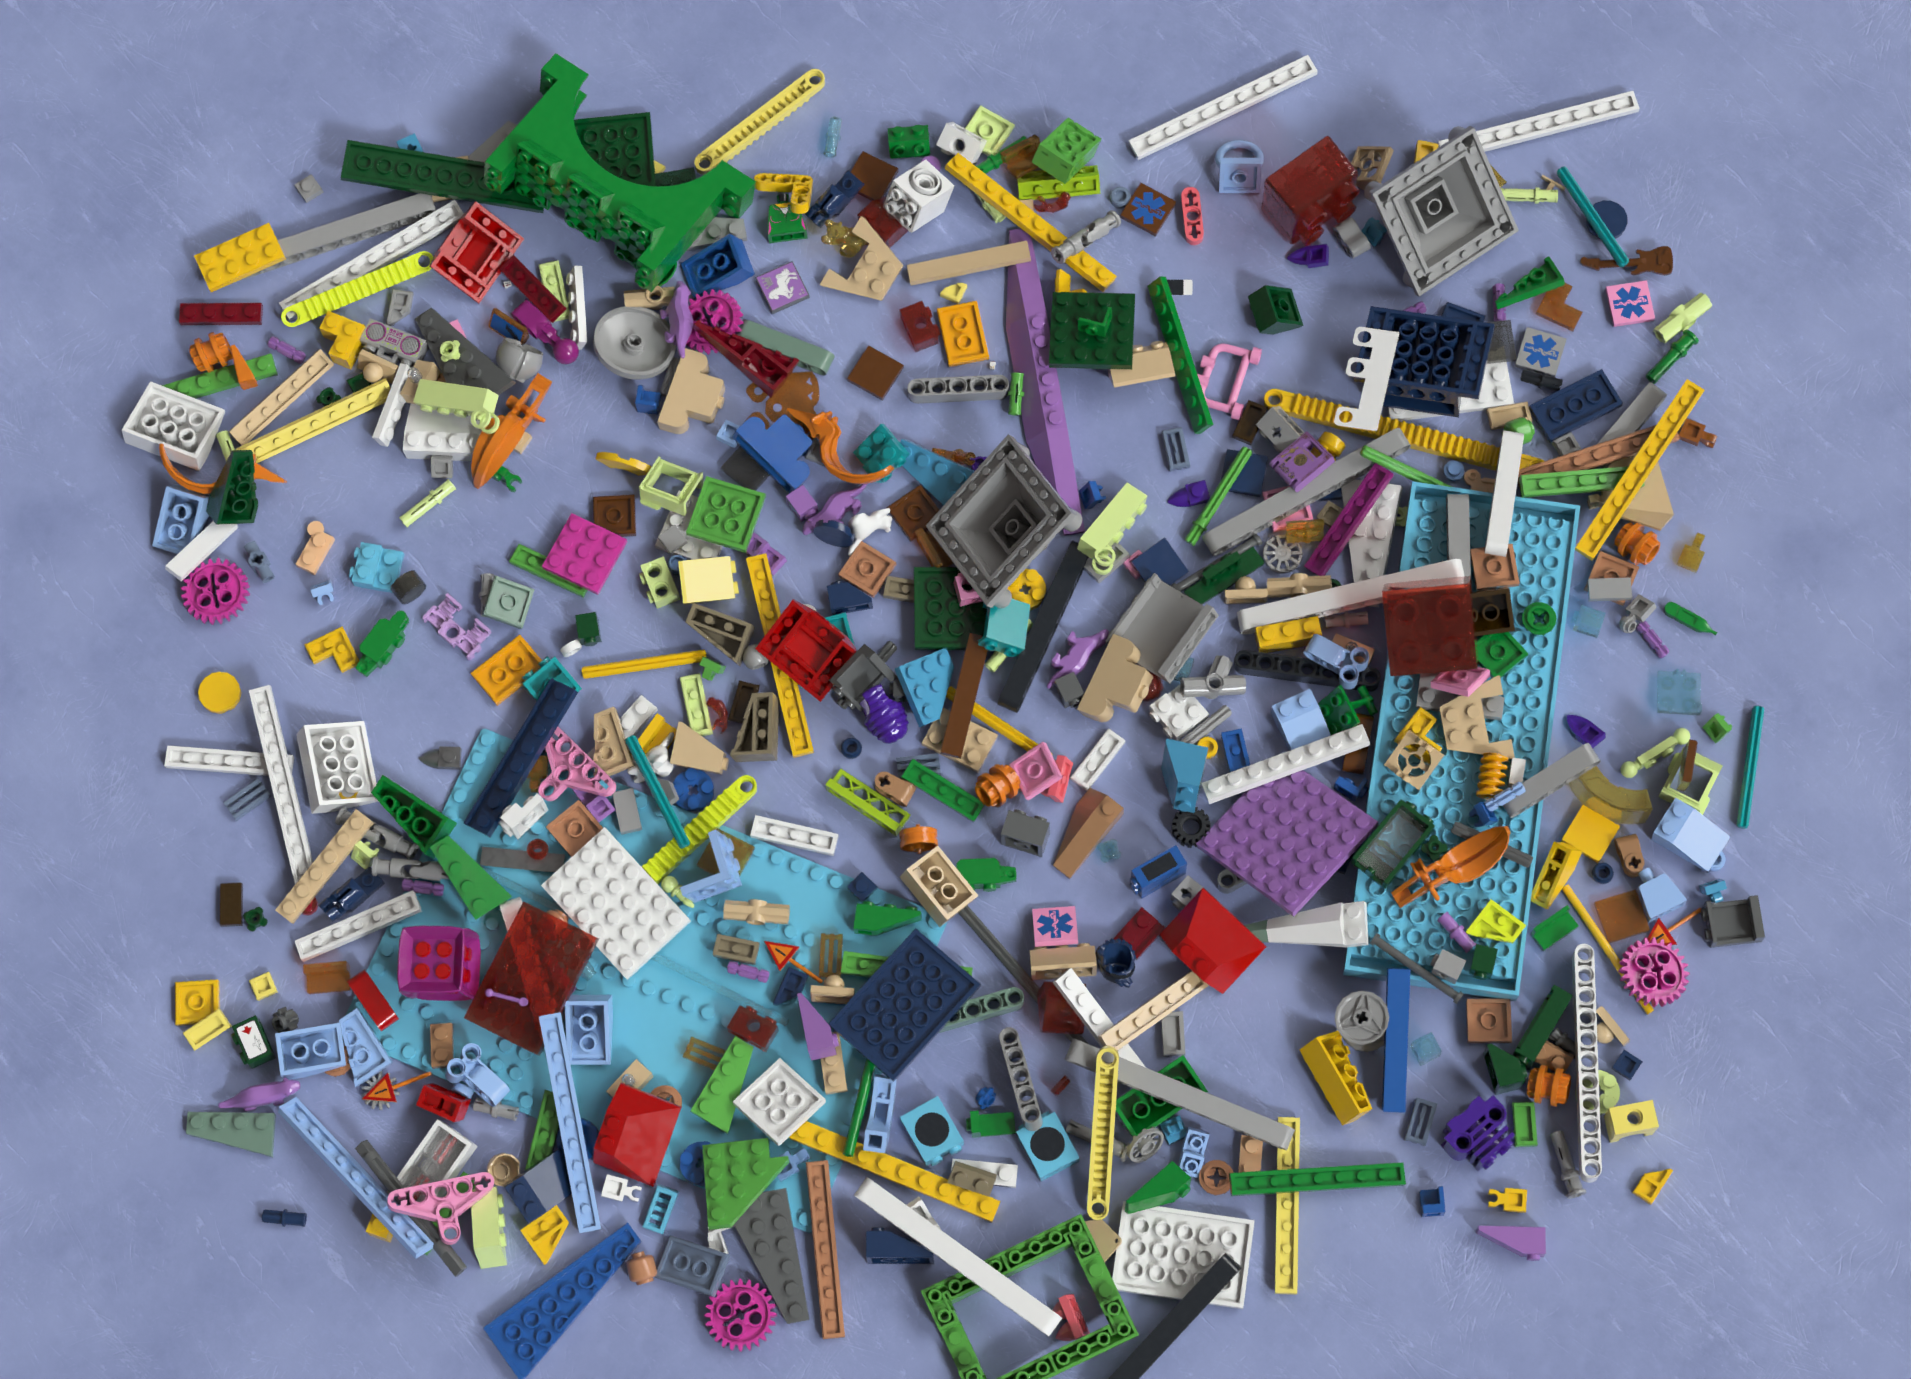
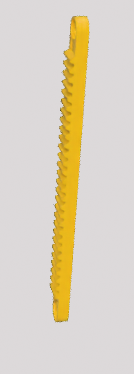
[1264,389,1544,471]

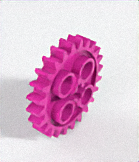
[686,289,743,355]
[181,558,250,625]
[1618,937,1690,1008]
[704,1279,777,1352]

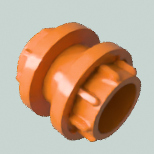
[189,332,233,373]
[1614,522,1660,565]
[975,764,1020,807]
[1527,1065,1571,1107]

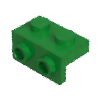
[888,125,930,159]

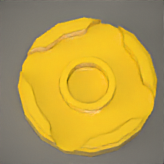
[198,672,241,714]

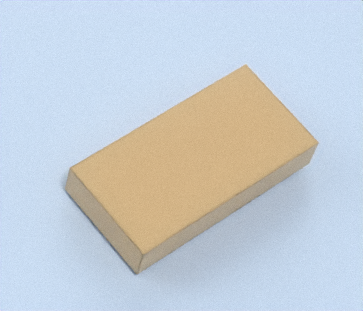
[1486,402,1532,430]

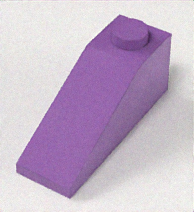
[797,993,839,1061]
[1476,1226,1546,1261]

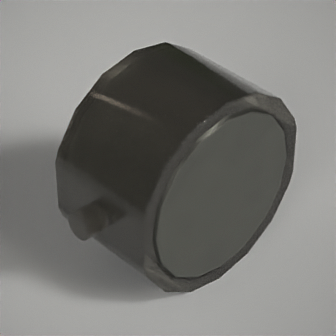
[390,570,427,604]

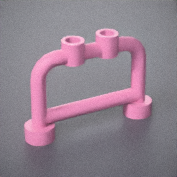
[1197,343,1262,420]

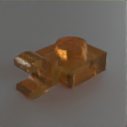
[527,756,548,793]

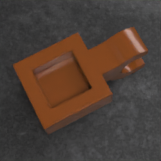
[1679,418,1717,448]

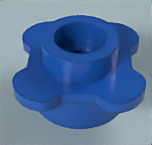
[975,1087,996,1110]

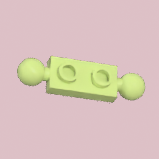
[1620,728,1690,778]

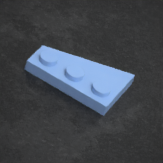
[339,1008,393,1087]

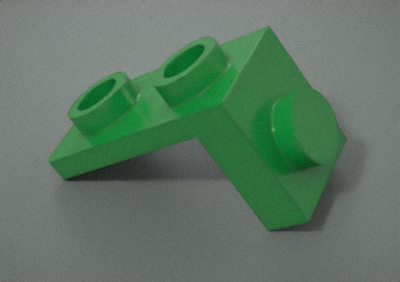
[966,1111,1016,1138]

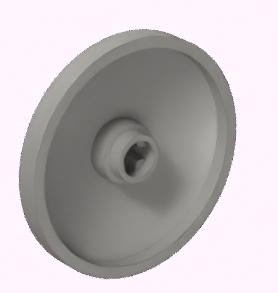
[593,306,676,380]

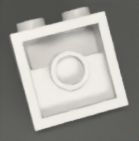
[1149,685,1209,741]
[499,793,548,840]

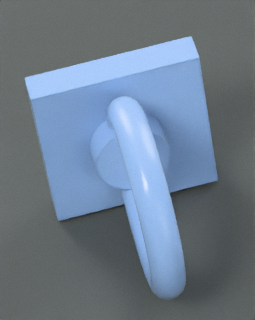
[1215,140,1264,193]

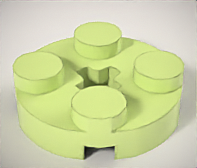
[1575,1070,1620,1115]

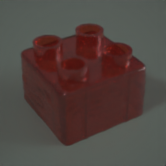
[1261,136,1360,246]

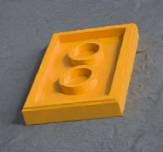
[937,301,989,367]
[470,634,542,706]

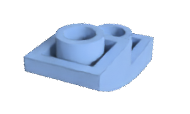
[1178,1127,1210,1178]

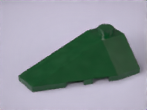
[206,450,258,525]

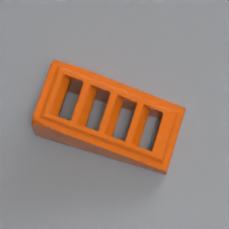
[230,344,258,390]

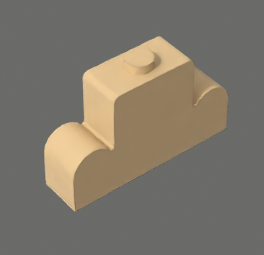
[657,348,725,434]
[1077,634,1153,723]

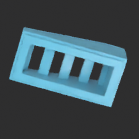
[642,1184,679,1235]

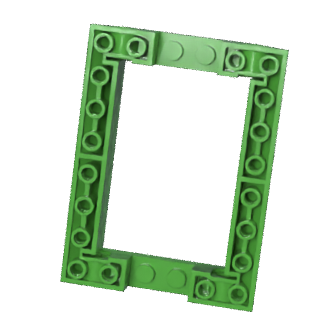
[921,1214,1139,1379]

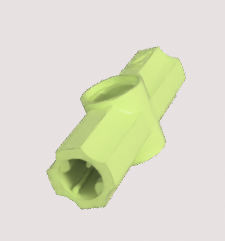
[1653,292,1712,344]

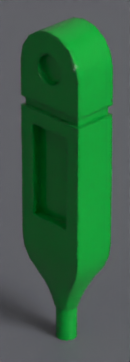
[1664,602,1718,636]

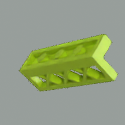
[1016,165,1100,200]
[825,769,911,836]

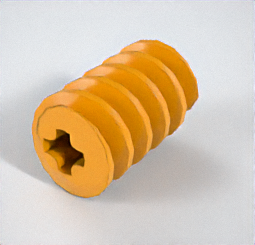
[1476,752,1508,800]

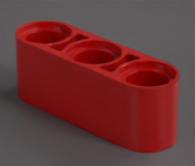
[347,969,399,1031]

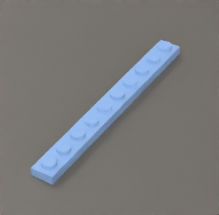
[539,1012,601,1233]
[278,1097,434,1259]

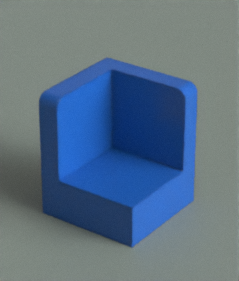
[635,385,661,415]
[1419,1186,1446,1217]

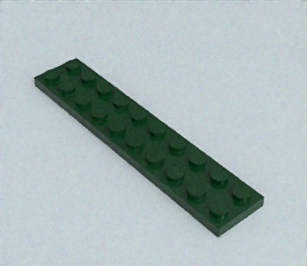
[340,140,544,213]

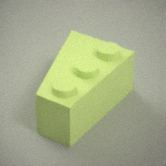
[471,1187,507,1269]

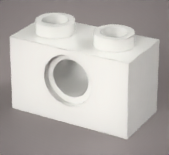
[936,122,987,164]

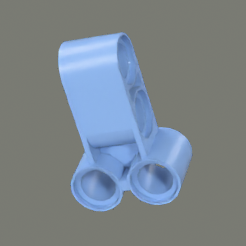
[1303,634,1369,689]
[445,1043,510,1107]

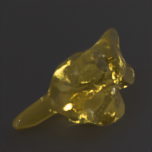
[821,219,869,258]

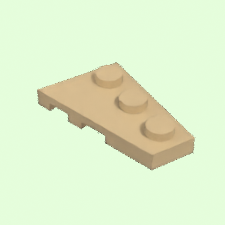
[593,707,635,780]

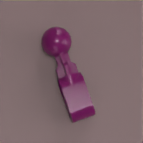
[510,299,579,365]

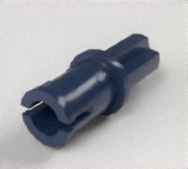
[262,1209,307,1227]

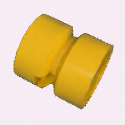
[1310,431,1346,461]

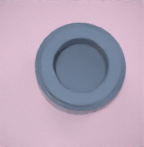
[1110,187,1131,208]

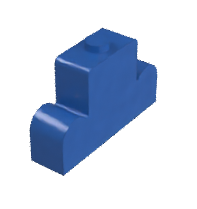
[732,414,813,494]

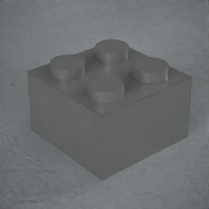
[1001,809,1050,857]

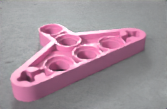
[538,727,616,802]
[387,1172,494,1245]

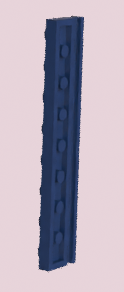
[464,678,578,838]

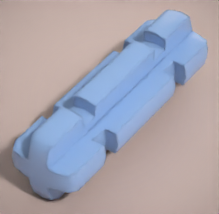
[1485,782,1526,811]

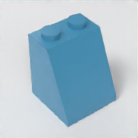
[1161,739,1208,813]

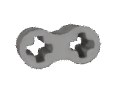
[1333,217,1371,259]

